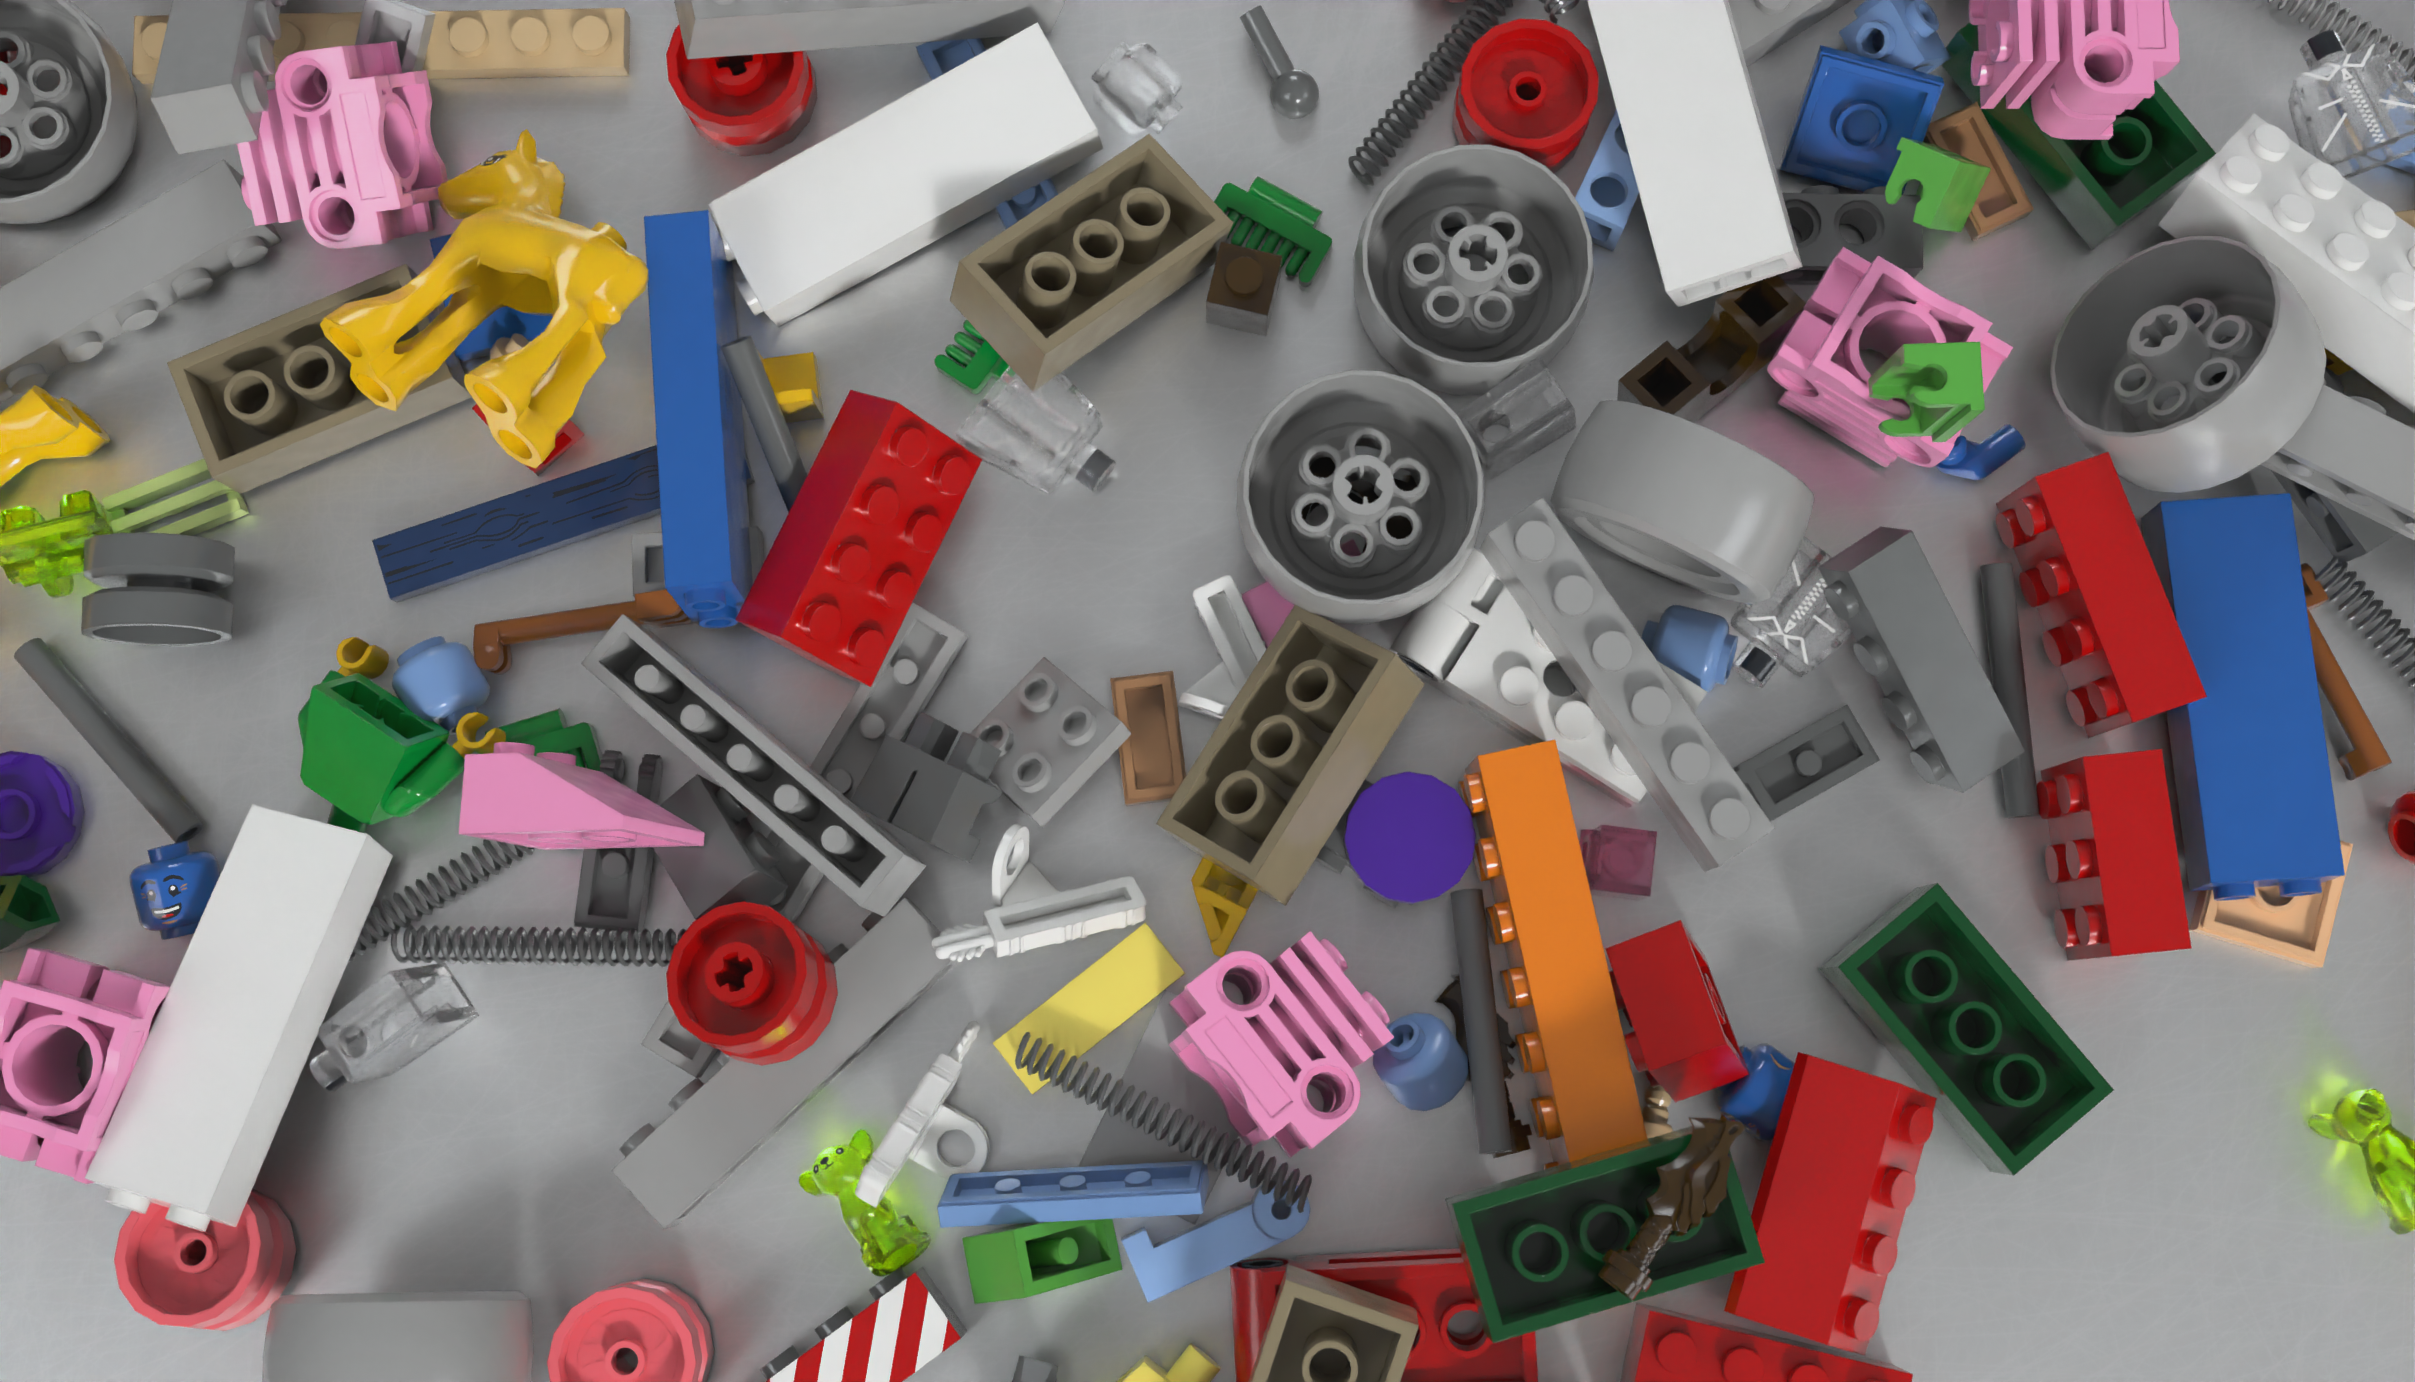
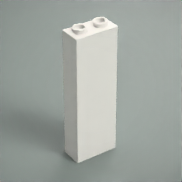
[1587,0,1803,307]
[707,22,1103,327]
[85,804,393,1232]

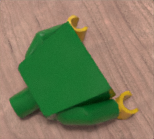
[297,637,506,833]

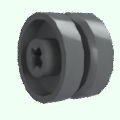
[81,532,235,646]

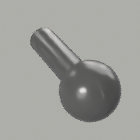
[1240,5,1319,119]

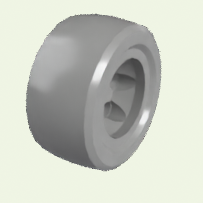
[0,0,138,224]
[1353,145,1594,395]
[2050,236,2326,493]
[1236,370,1485,624]
[1550,400,1814,603]
[262,1291,534,1382]

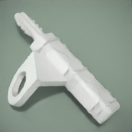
[1178,575,1266,721]
[931,823,1147,962]
[855,1021,990,1208]

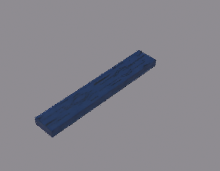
[372,445,755,603]

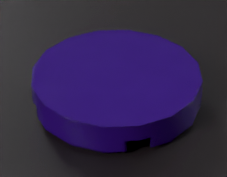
[0,751,85,878]
[1344,772,1476,904]

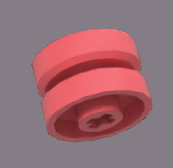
[114,1188,296,1331]
[547,1278,714,1382]

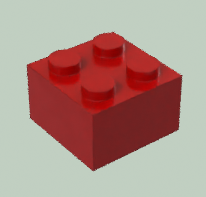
[1605,920,1749,1102]

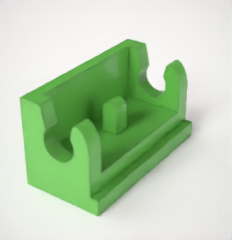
[1885,137,1991,233]
[1868,342,1985,443]

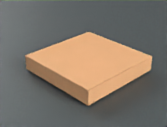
[2189,840,2353,968]

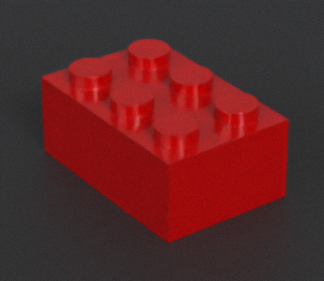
[2037,749,2192,961]

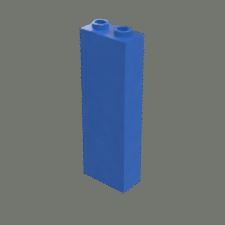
[644,210,753,628]
[2141,493,2345,901]

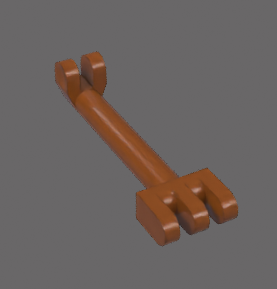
[2301,563,2392,781]
[473,589,691,675]

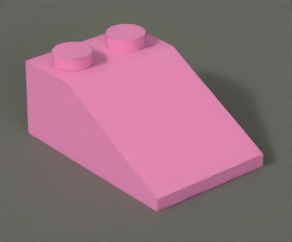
[459,742,705,850]

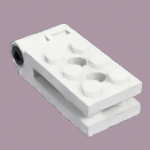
[1389,548,1707,808]

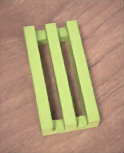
[102,459,249,536]

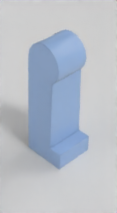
[1575,109,1639,251]
[1121,1180,1310,1303]

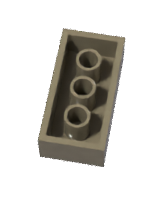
[950,133,1233,392]
[167,264,472,494]
[1156,605,1425,906]
[1248,1264,1419,1382]

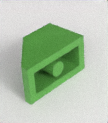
[962,1219,1123,1304]

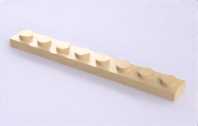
[132,8,630,84]

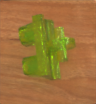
[0,490,114,599]

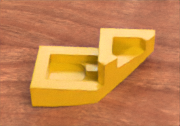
[1191,858,1258,958]

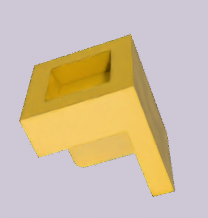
[756,348,824,423]

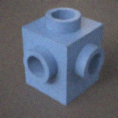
[1839,0,1951,74]

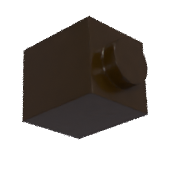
[1206,242,1282,336]

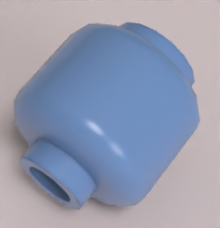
[1641,605,1738,693]
[392,636,490,736]
[1373,1013,1469,1111]

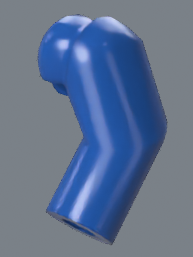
[1935,424,2026,480]

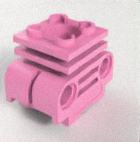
[1969,0,2180,140]
[236,41,448,249]
[1767,247,2013,468]
[1169,931,1394,1158]
[0,948,170,1184]

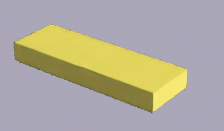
[993,922,1185,1095]

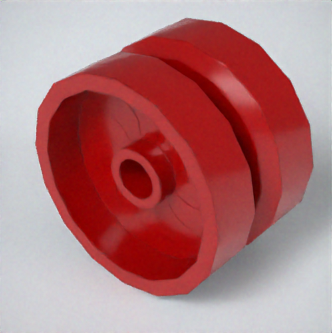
[1453,18,1599,173]
[666,25,817,157]
[666,901,838,1066]

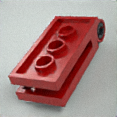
[1230,1248,1538,1382]

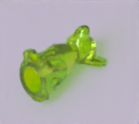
[2308,1088,2415,1235]
[799,1129,932,1277]

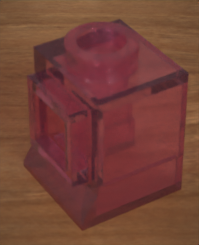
[1579,825,1657,901]

